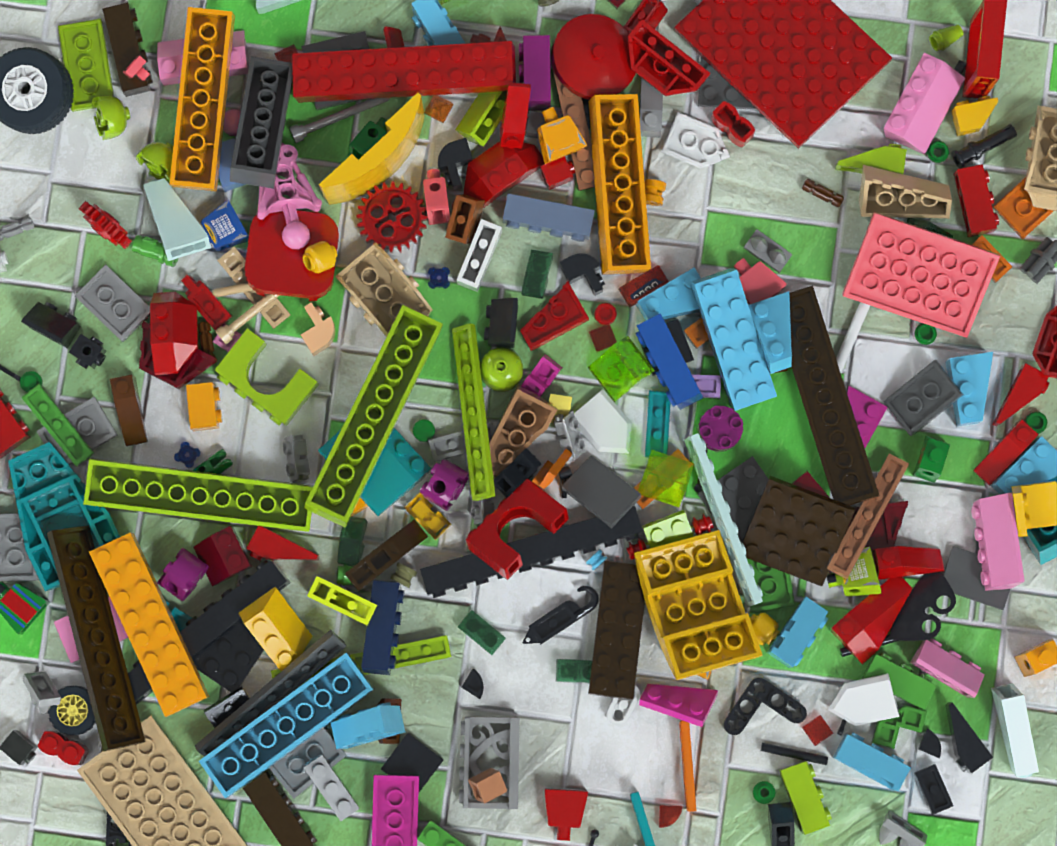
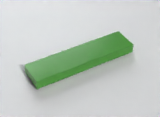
[21,384,95,467]

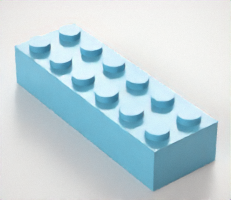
[691,268,777,411]

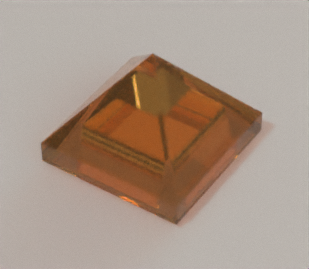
[424,95,454,123]

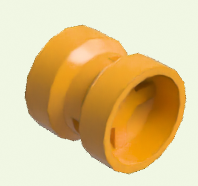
[645,179,666,206]

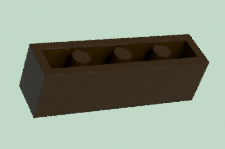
[102,2,153,97]
[243,772,318,846]

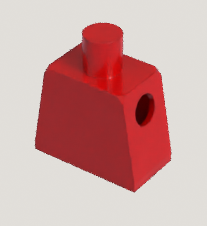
[545,789,588,841]

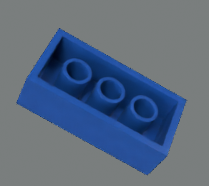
[636,313,703,410]

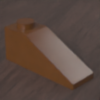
[110,374,148,447]

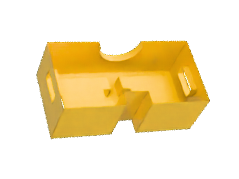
[404,493,452,540]

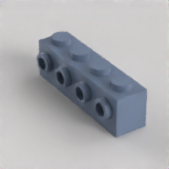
[503,193,595,242]

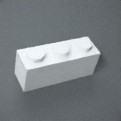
[457,219,502,292]

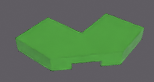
[872,705,927,749]

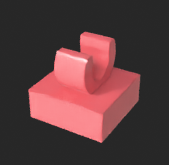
[123,56,150,81]

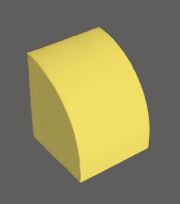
[549,394,572,423]

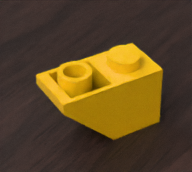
[951,96,998,137]

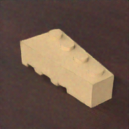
[859,165,952,219]

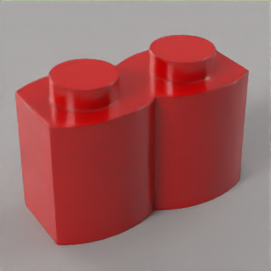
[711,101,755,148]
[37,731,89,765]

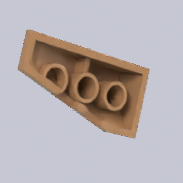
[489,385,558,477]

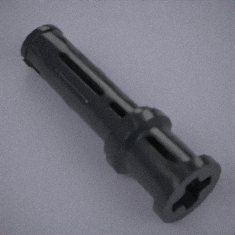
[951,124,1017,169]

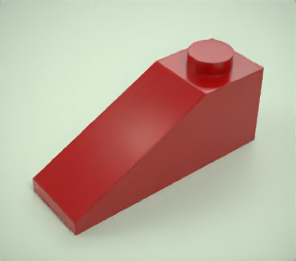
[500,82,531,149]
[992,363,1050,426]
[973,420,1039,486]
[246,526,320,561]
[874,546,944,580]

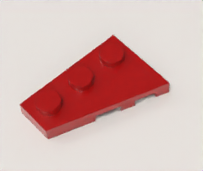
[520,281,589,351]

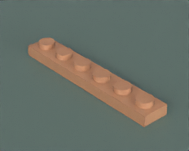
[551,62,595,191]
[827,453,909,579]

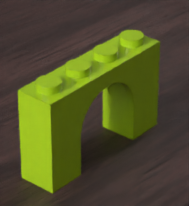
[215,328,319,426]

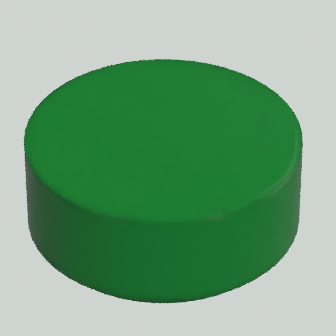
[1024,412,1048,434]
[413,419,435,442]

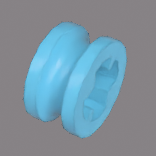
[586,549,608,571]

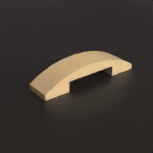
[217,247,290,329]

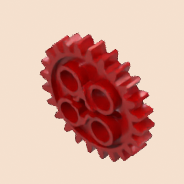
[356,181,428,254]

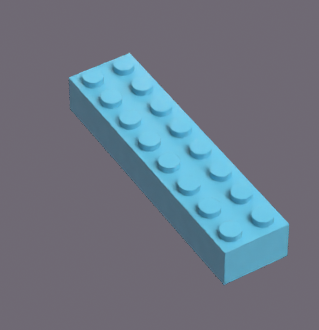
[199,653,375,798]

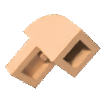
[301,302,336,356]

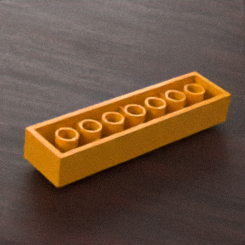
[170,7,235,192]
[588,94,651,275]
[89,532,210,717]

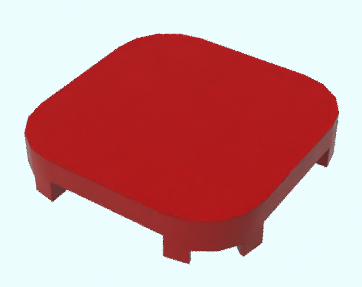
[245,210,339,301]

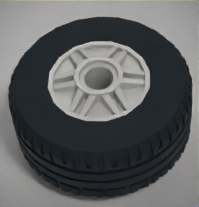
[0,47,74,134]

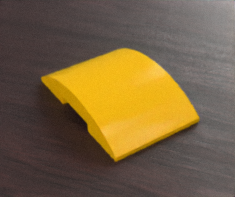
[319,93,425,205]
[634,530,762,680]

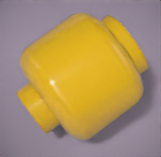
[303,241,337,273]
[750,612,780,645]

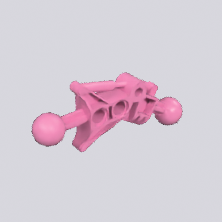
[223,109,322,249]

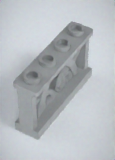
[459,717,520,809]

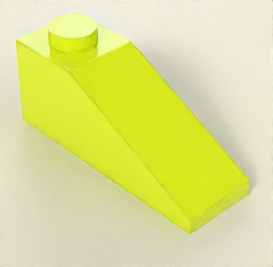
[307,576,377,626]

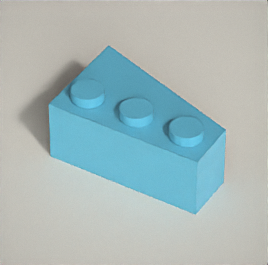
[411,0,465,46]
[636,267,701,320]
[748,291,792,374]
[945,352,993,427]
[990,436,1057,494]
[767,597,829,668]
[331,702,405,749]
[833,732,911,792]

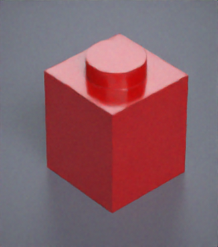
[540,156,576,190]

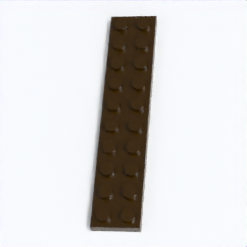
[789,285,880,506]
[47,525,146,752]

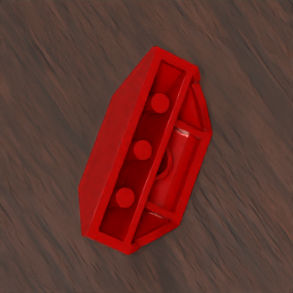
[628,19,711,96]
[463,141,547,208]
[150,291,198,375]
[1032,306,1057,378]

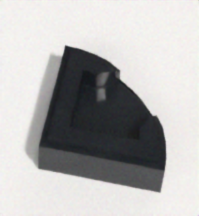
[461,669,484,699]
[918,729,941,758]

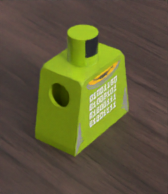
[827,547,881,596]

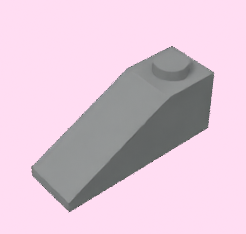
[639,78,663,138]

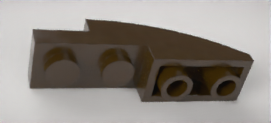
[345,519,428,592]

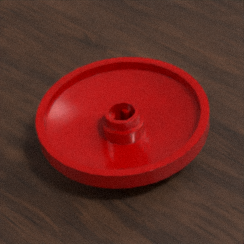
[551,14,636,100]

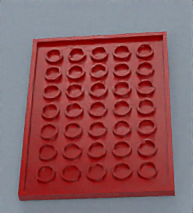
[674,0,892,149]

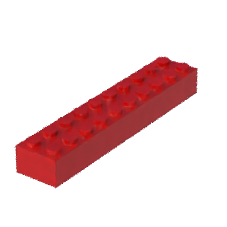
[292,41,516,103]

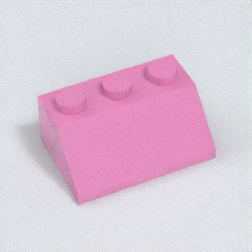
[910,639,985,698]

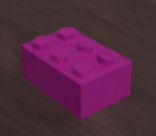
[519,35,551,111]

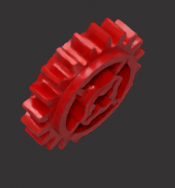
[78,201,132,249]

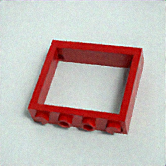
[962,0,1007,99]

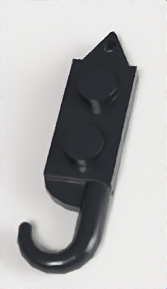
[522,586,599,645]

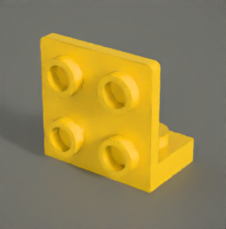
[1011,481,1057,537]

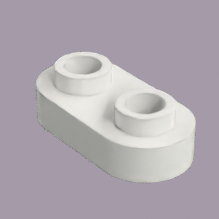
[607,685,640,726]

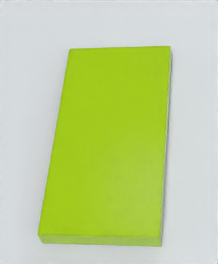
[58,19,114,112]

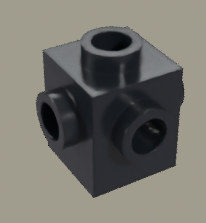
[69,334,106,369]

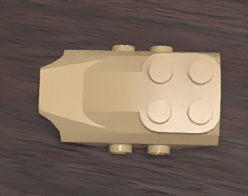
[1024,105,1057,211]
[335,242,433,337]

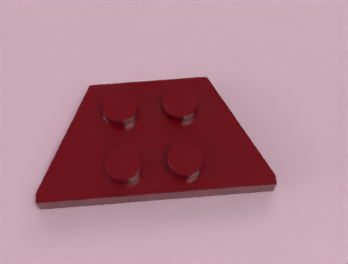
[139,321,217,389]
[843,501,908,551]

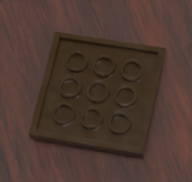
[742,476,855,586]

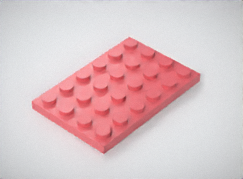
[842,212,1000,338]

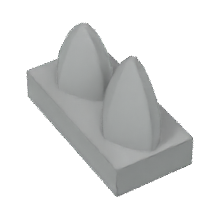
[743,229,793,273]
[23,671,61,715]
[879,810,927,846]

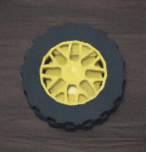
[48,686,96,735]

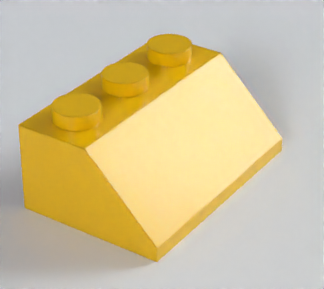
[239,587,312,671]

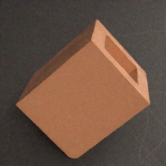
[468,768,507,804]

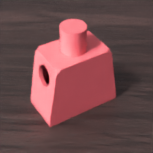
[423,169,450,225]
[734,258,787,305]

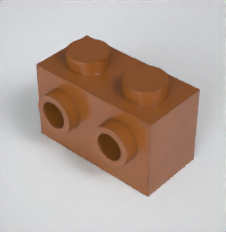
[445,194,485,244]

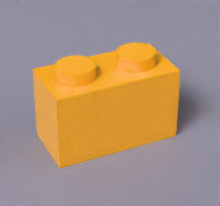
[186,382,223,431]

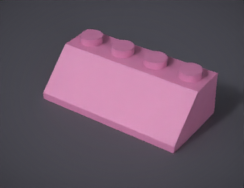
[157,30,249,86]
[883,53,965,155]
[971,493,1025,591]

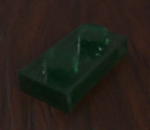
[458,610,506,655]

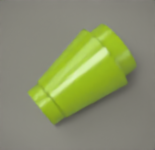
[929,24,964,51]

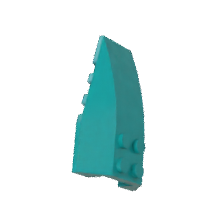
[8,442,120,592]

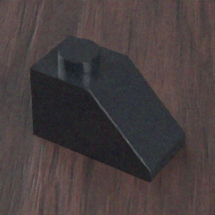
[768,802,795,846]

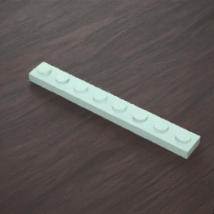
[684,433,763,607]

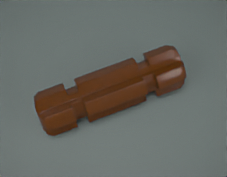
[802,179,844,207]
[198,322,216,358]

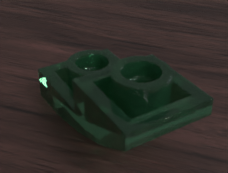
[521,249,553,299]
[337,517,368,566]
[556,659,592,684]

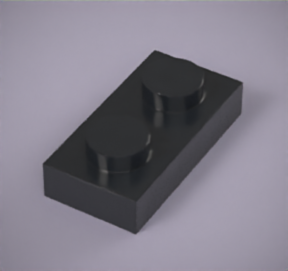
[204,686,250,728]
[914,764,954,815]

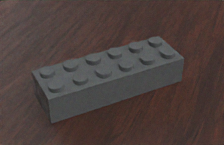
[230,56,293,189]

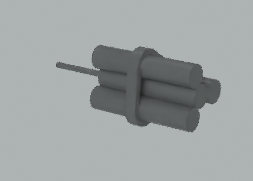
[1019,237,1057,284]

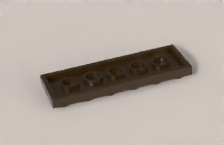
[588,561,645,700]

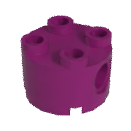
[697,406,743,452]
[420,459,469,511]
[157,547,209,601]

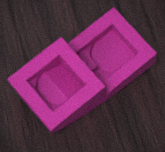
[521,354,563,397]

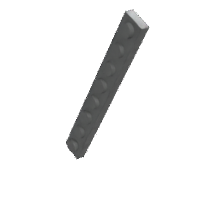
[195,629,346,757]

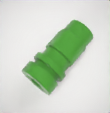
[132,235,179,267]

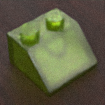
[588,336,655,402]
[638,450,695,508]

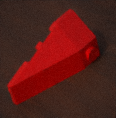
[831,577,913,665]

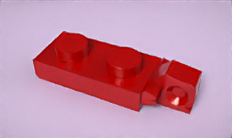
[181,275,233,330]

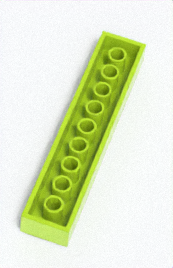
[304,305,443,528]
[83,458,313,532]

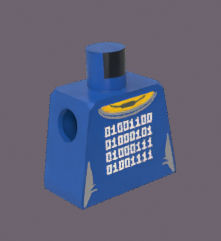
[201,200,249,252]

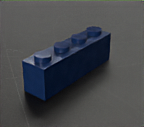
[361,580,405,675]

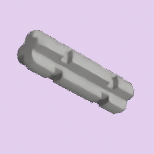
[0,217,34,241]

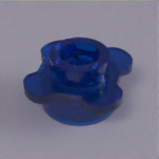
[428,267,450,289]
[174,442,201,468]

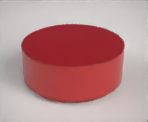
[594,303,617,326]

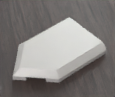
[661,112,730,169]
[574,390,632,454]
[828,673,899,726]

